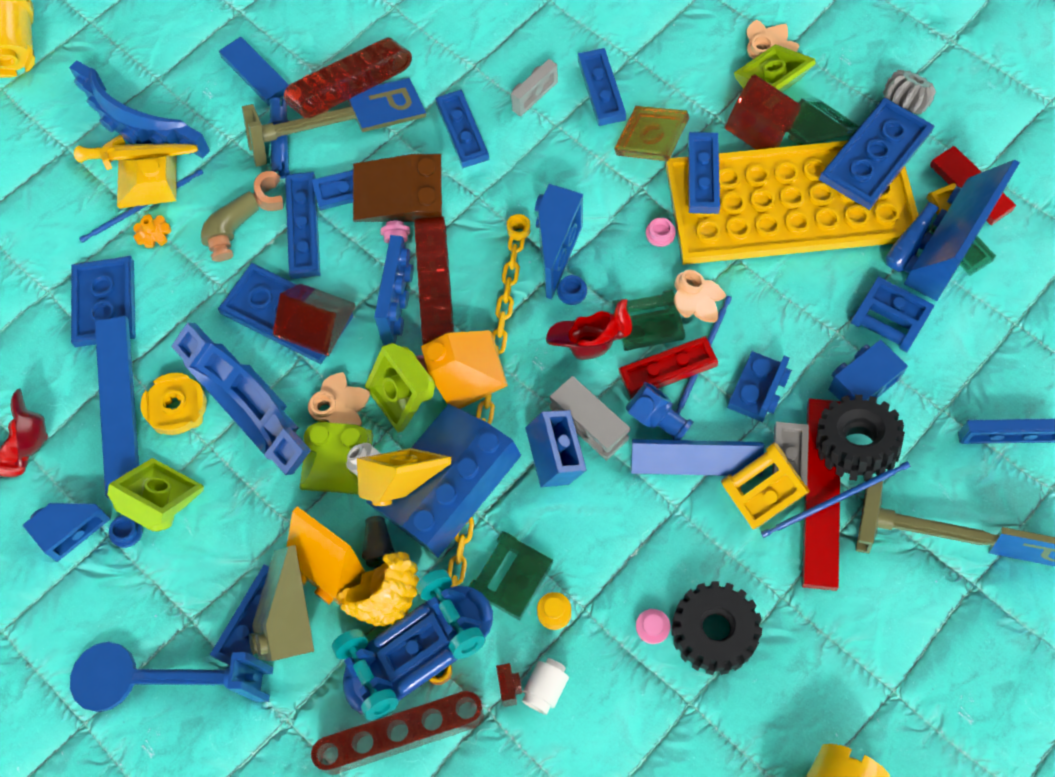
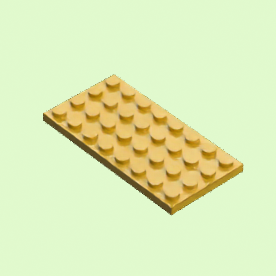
[665,140,919,265]

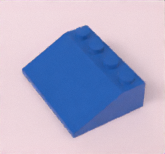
[904,160,1020,301]
[366,404,521,558]

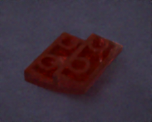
[725,74,801,150]

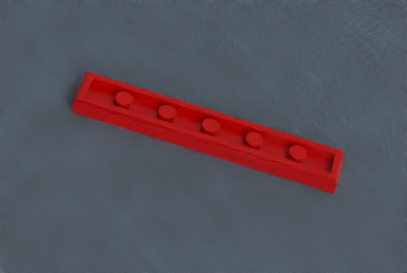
[802,398,841,591]

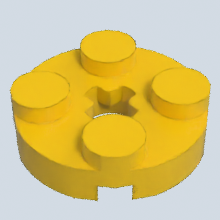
[140,373,207,435]

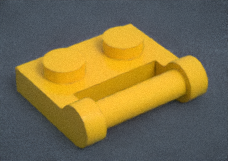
[721,442,810,530]

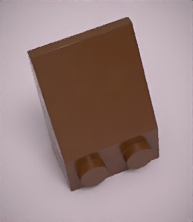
[353,154,442,222]

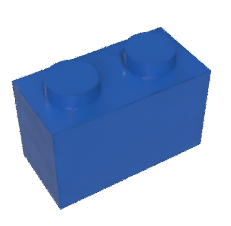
[828,340,908,401]
[525,410,587,487]

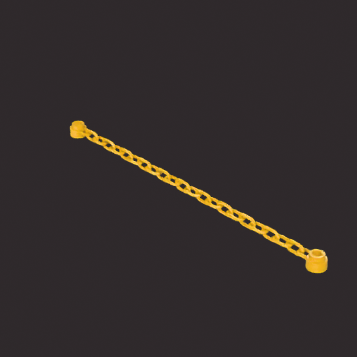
[428,214,530,685]

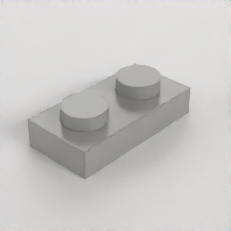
[511,59,558,117]
[772,422,809,486]

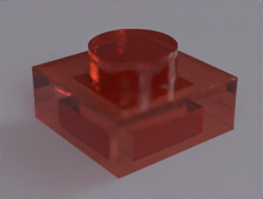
[496,663,522,707]

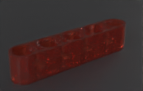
[284,37,412,119]
[414,216,454,345]
[311,691,484,775]

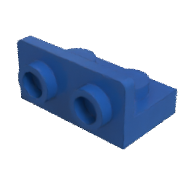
[727,351,792,422]

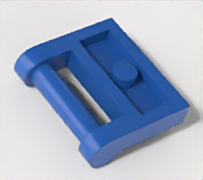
[851,276,935,353]

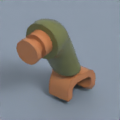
[201,171,283,262]

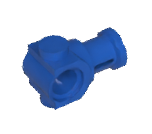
[626,382,694,440]

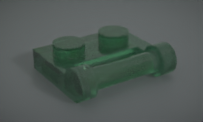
[612,289,685,351]
[468,531,553,621]

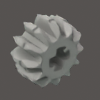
[883,70,936,115]

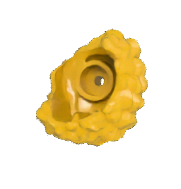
[337,551,419,626]

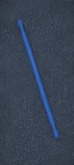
[79,169,203,243]
[676,296,732,415]
[761,461,911,538]

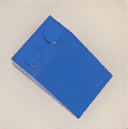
[535,184,583,300]

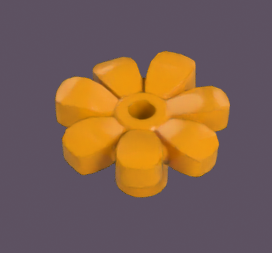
[133,214,171,248]

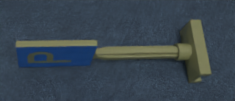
[242,78,426,167]
[856,481,1055,566]

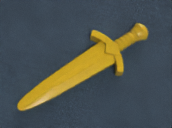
[73,135,198,170]

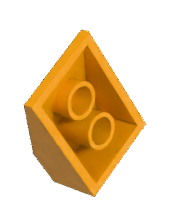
[286,506,365,605]

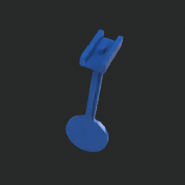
[70,642,273,712]

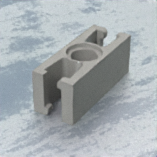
[550,376,630,461]

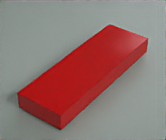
[930,146,1016,226]
[618,336,718,399]

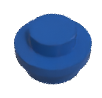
[557,275,587,305]
[109,515,143,548]

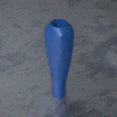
[885,202,939,272]

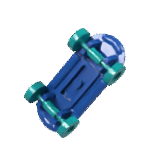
[332,569,493,720]

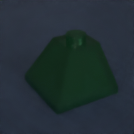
[782,98,860,145]

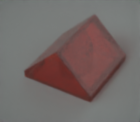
[273,283,356,357]

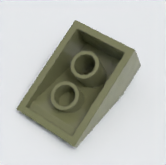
[249,545,314,661]

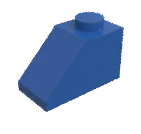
[22,503,111,562]

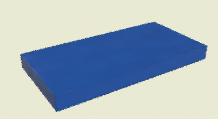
[819,97,935,210]
[218,263,354,364]

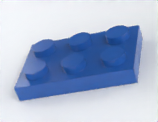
[374,235,414,346]

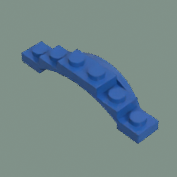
[69,60,210,159]
[171,322,311,475]

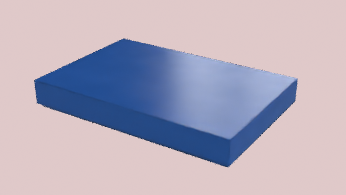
[71,256,136,347]

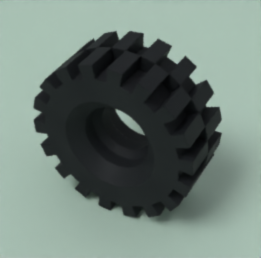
[816,395,905,481]
[671,581,762,675]

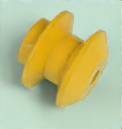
[537,592,571,630]

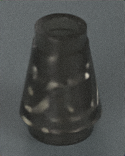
[362,516,395,568]

